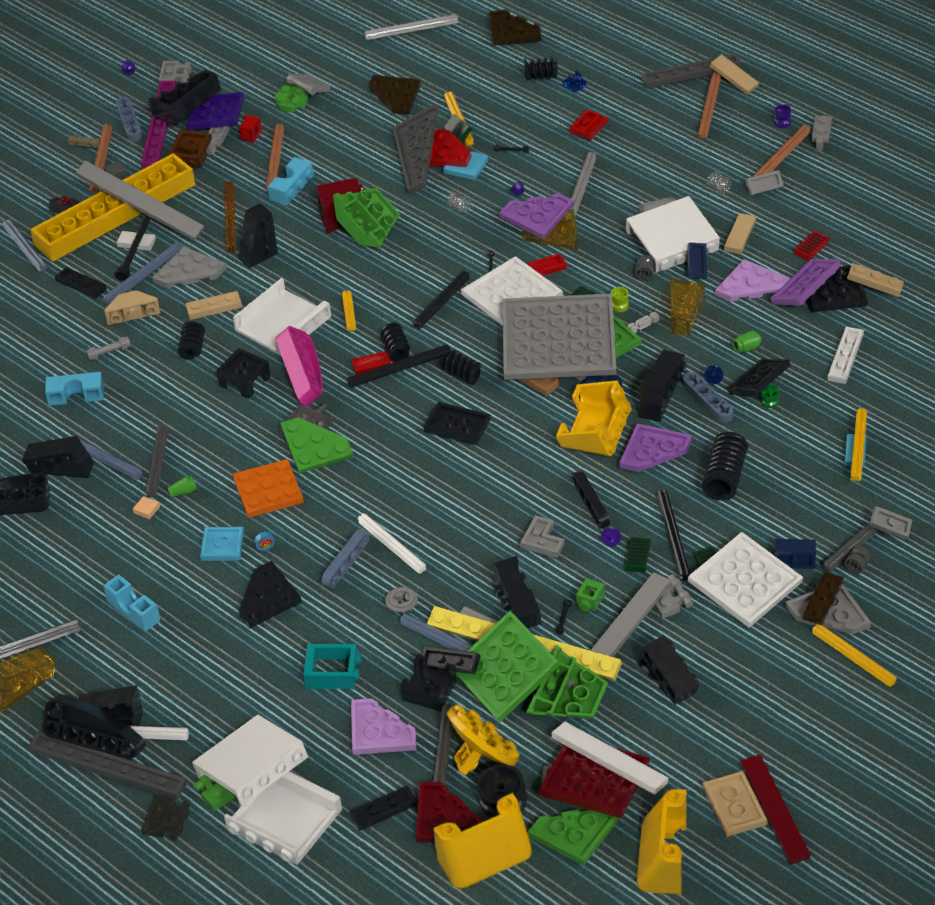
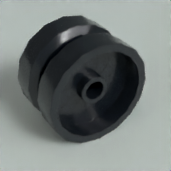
[477,764,527,818]

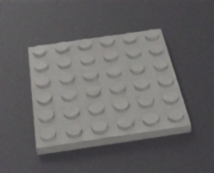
[503,294,617,380]

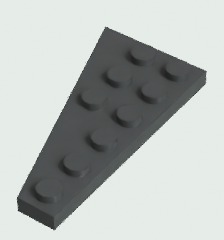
[392,104,439,194]

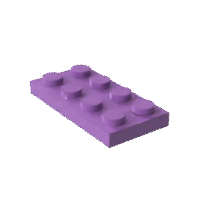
[770,259,841,306]

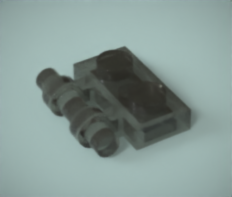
[141,795,190,841]

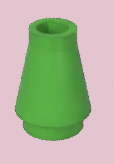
[167,476,198,498]

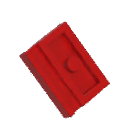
[570,109,608,140]

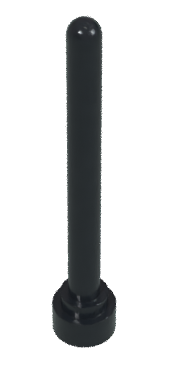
[114,216,150,281]

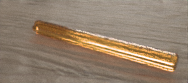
[224,181,236,253]

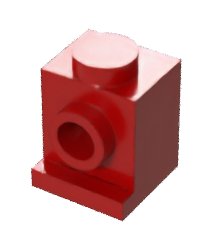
[239,115,262,143]

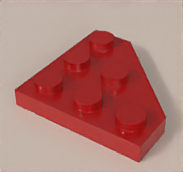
[429,129,472,167]

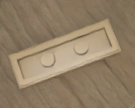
[710,54,759,95]
[724,213,756,254]

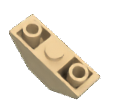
[104,290,160,325]

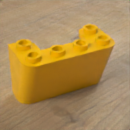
[556,380,631,456]

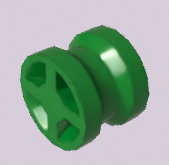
[760,384,779,408]

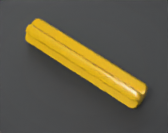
[342,290,356,332]

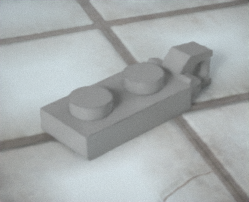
[812,116,832,151]
[206,126,231,155]

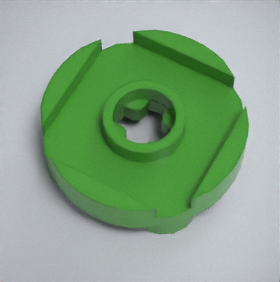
[275,85,308,112]

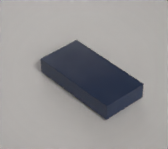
[687,242,707,279]

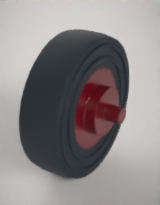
[49,195,80,214]

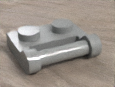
[287,74,331,95]

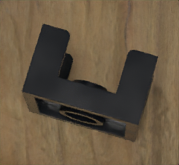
[216,348,271,399]
[401,654,457,711]

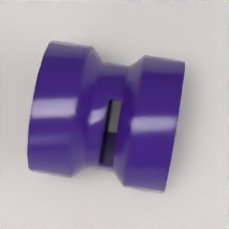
[774,104,791,128]

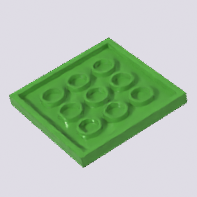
[456,611,561,722]

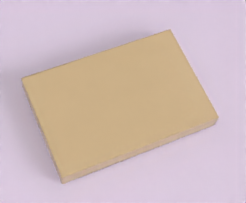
[702,771,767,837]

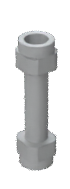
[86,336,131,361]

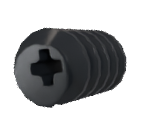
[524,57,558,80]
[178,321,205,360]
[380,322,410,362]
[440,350,481,385]

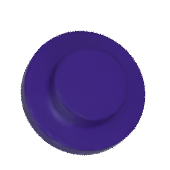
[601,528,621,547]

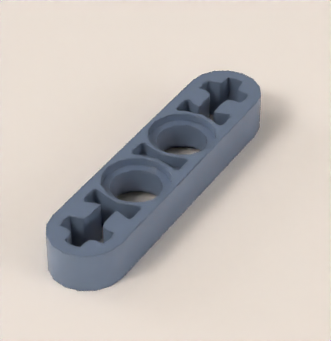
[116,97,142,142]
[683,372,733,423]
[321,529,369,589]

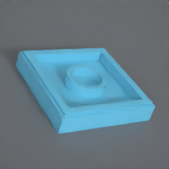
[443,152,488,180]
[200,527,244,561]

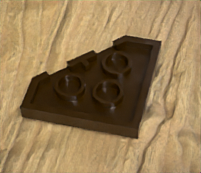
[489,10,542,45]
[369,75,421,115]

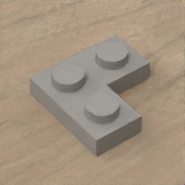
[520,515,565,558]

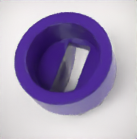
[121,60,135,75]
[509,181,525,196]

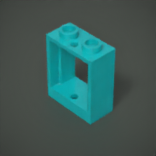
[303,644,361,689]

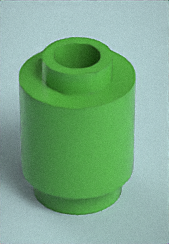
[732,330,762,354]

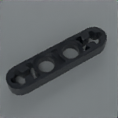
[572,470,610,529]

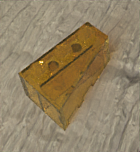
[522,209,578,250]
[670,278,705,337]
[0,647,56,712]

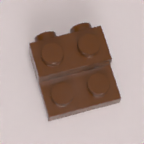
[168,130,212,169]

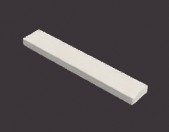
[552,722,668,794]

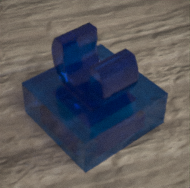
[563,71,587,93]

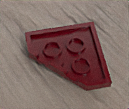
[416,782,483,843]

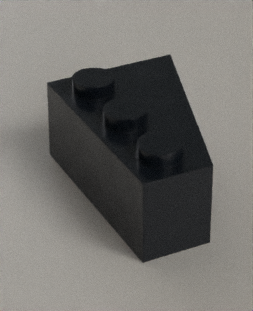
[237,203,278,268]
[22,436,94,478]
[493,556,541,629]
[637,635,699,705]
[78,685,143,726]

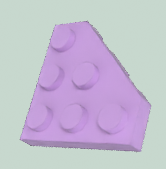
[715,259,790,302]
[351,698,417,755]

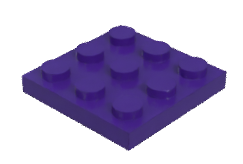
[187,92,245,130]

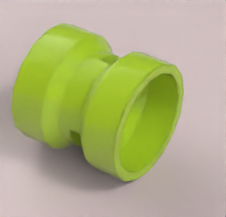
[610,287,629,312]

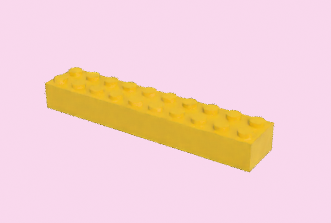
[30,153,195,262]

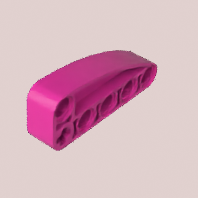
[275,326,323,407]

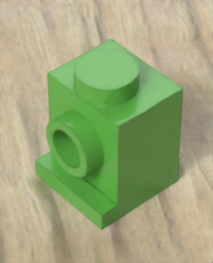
[576,578,605,612]

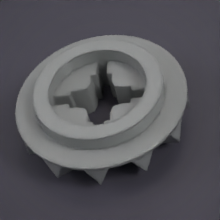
[385,587,418,614]

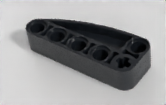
[0,473,50,515]
[43,694,146,759]

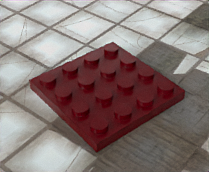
[539,745,650,819]

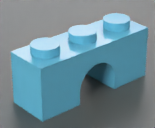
[268,157,314,205]
[45,372,104,406]
[103,574,161,632]

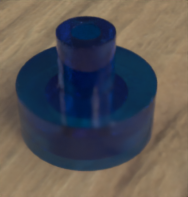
[704,365,724,384]

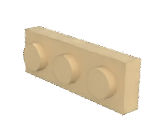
[847,263,904,297]
[185,291,242,320]

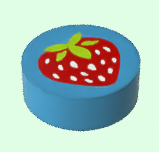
[254,532,275,551]

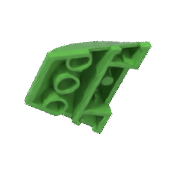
[333,188,400,248]
[526,645,608,719]

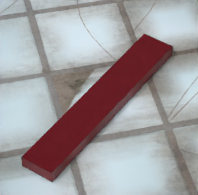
[740,754,811,865]

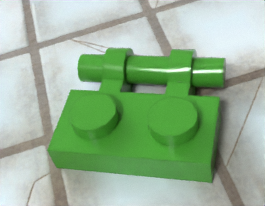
[193,775,237,811]

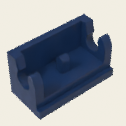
[775,539,816,569]

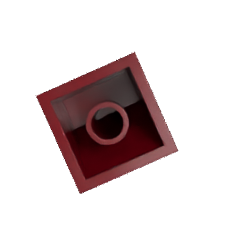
[316,177,363,234]

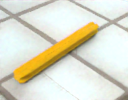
[444,92,474,147]
[851,408,867,481]
[813,624,897,687]

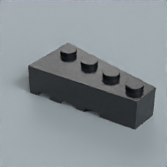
[148,70,221,124]
[639,350,687,422]

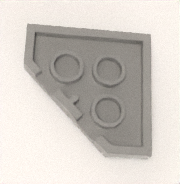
[152,247,227,288]
[786,584,871,634]

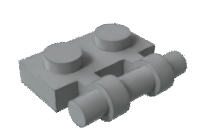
[159,61,192,83]
[654,575,693,619]

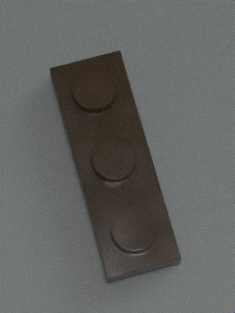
[803,571,844,625]

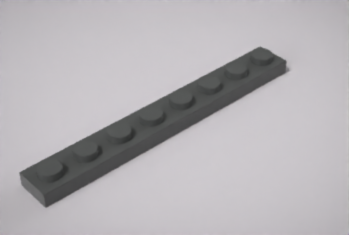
[28,731,187,800]

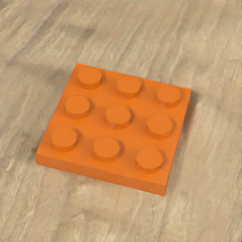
[233,459,304,518]

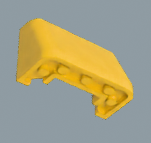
[637,789,687,894]
[434,793,532,888]

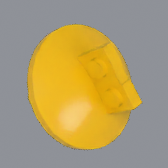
[447,704,520,775]

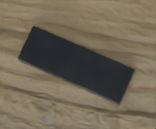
[55,267,107,300]
[422,646,481,675]
[349,785,418,831]

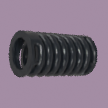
[702,432,748,501]

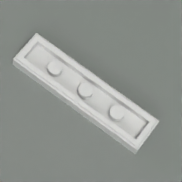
[827,327,864,384]

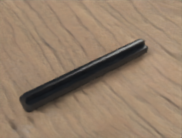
[413,271,470,329]

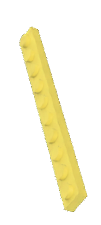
[427,606,622,681]

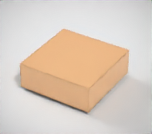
[133,496,160,520]

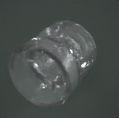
[707,171,731,194]
[447,192,471,214]

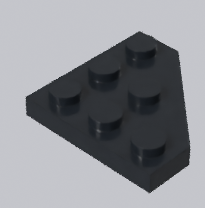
[809,265,868,312]
[239,561,302,629]

